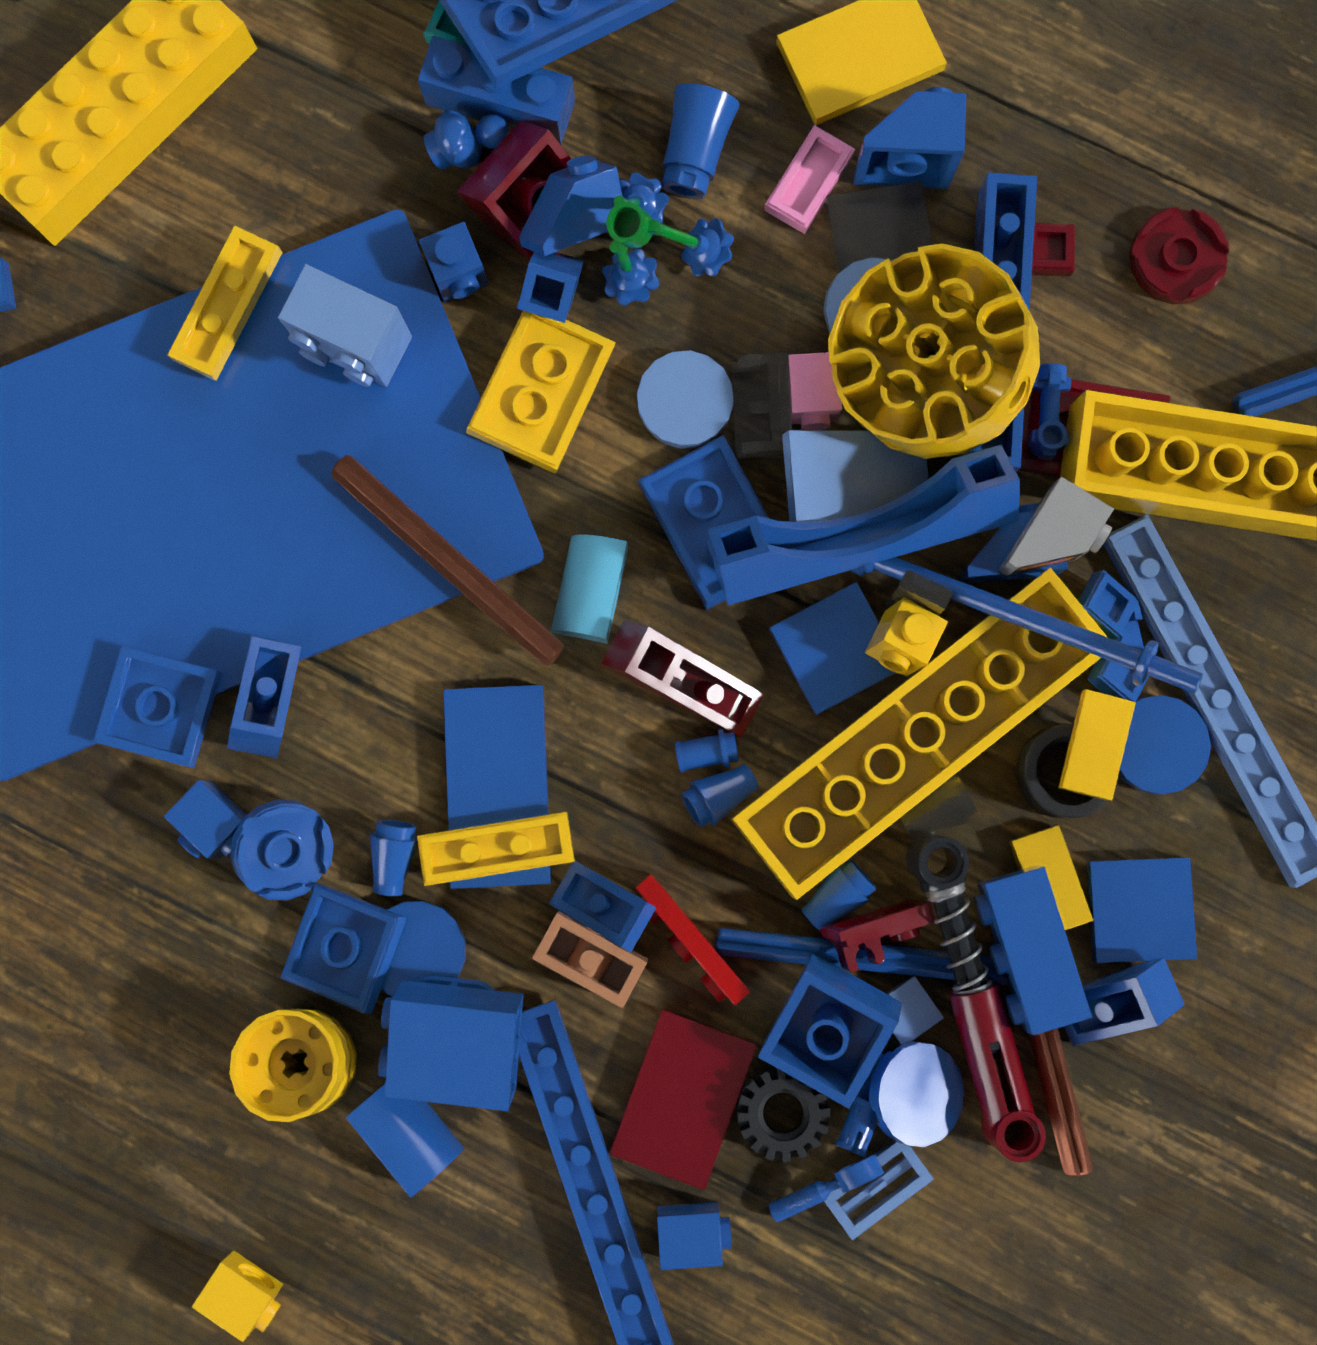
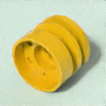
[229,1009,357,1122]

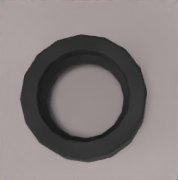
[1016,723,1117,819]

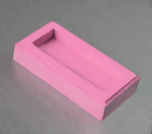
[764,125,855,234]

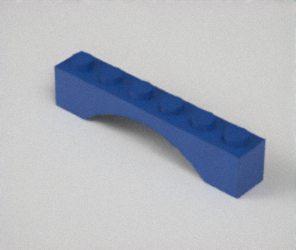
[707,445,1020,605]

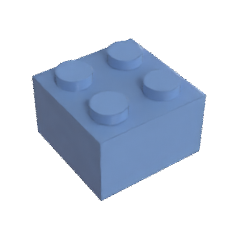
[278,264,412,388]

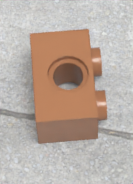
[532,911,648,1009]

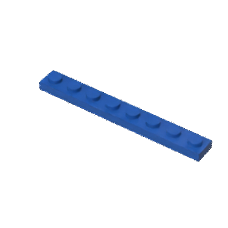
[519,999,674,1345]

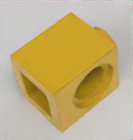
[192,1250,283,1342]

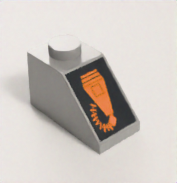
[998,476,1114,575]

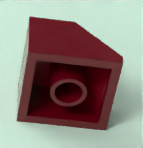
[457,121,571,261]

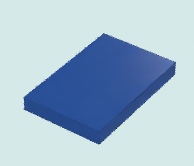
[638,435,769,611]

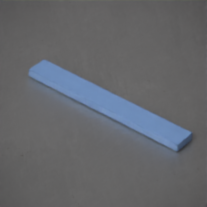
[1103,514,1317,888]

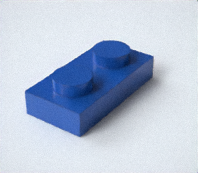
[549,861,656,952]

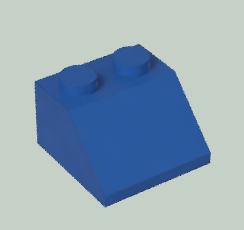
[853,87,966,189]

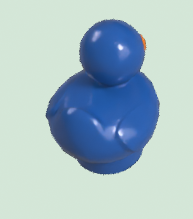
[424,109,509,170]

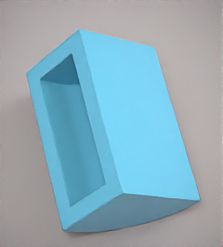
[551,535,628,644]

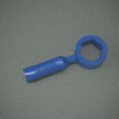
[769,1154,884,1222]

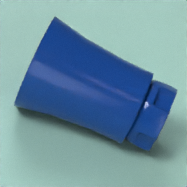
[662,83,740,200]

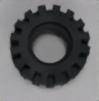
[736,1065,830,1162]

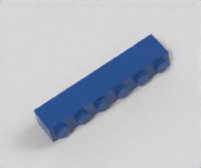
[961,173,1037,472]

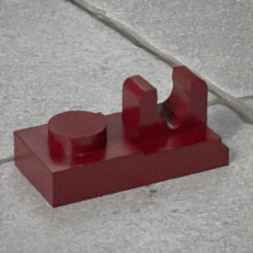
[820,899,935,972]

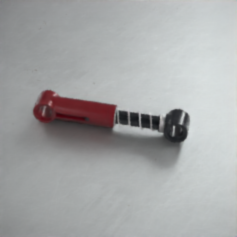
[906,833,1046,1163]

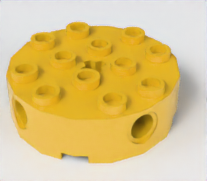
[828,243,1040,459]

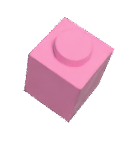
[785,352,842,431]

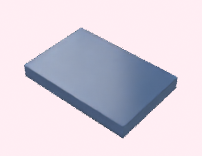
[782,430,928,523]

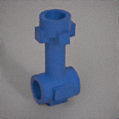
[1027,363,1071,460]

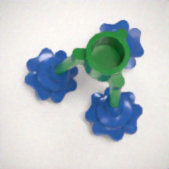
[602,172,734,306]

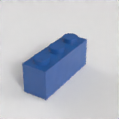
[418,36,575,145]
[973,866,1092,1036]

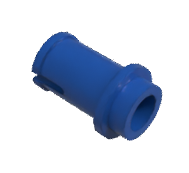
[675,729,739,773]

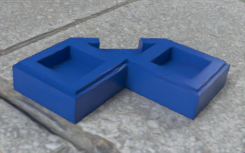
[1078,570,1149,702]

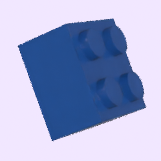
[758,953,902,1109]

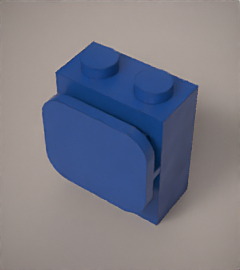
[378,976,523,1111]

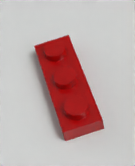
[635,874,750,1005]

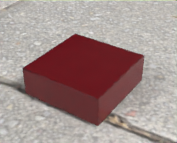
[1032,223,1075,276]

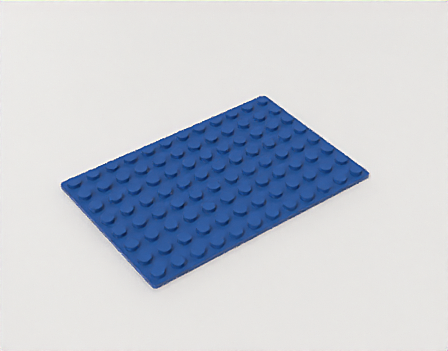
[0,210,544,781]

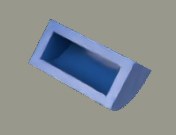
[346,1083,465,1198]

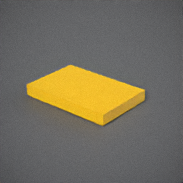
[776,0,947,126]
[466,311,616,474]

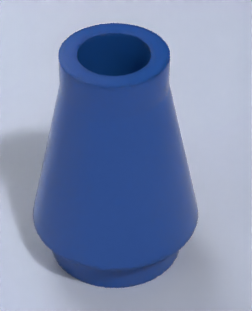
[681,764,759,828]
[370,820,418,896]
[801,859,877,931]

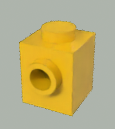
[864,597,948,677]

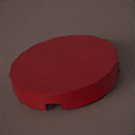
[1129,207,1229,305]

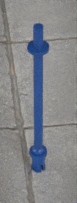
[851,557,1203,693]

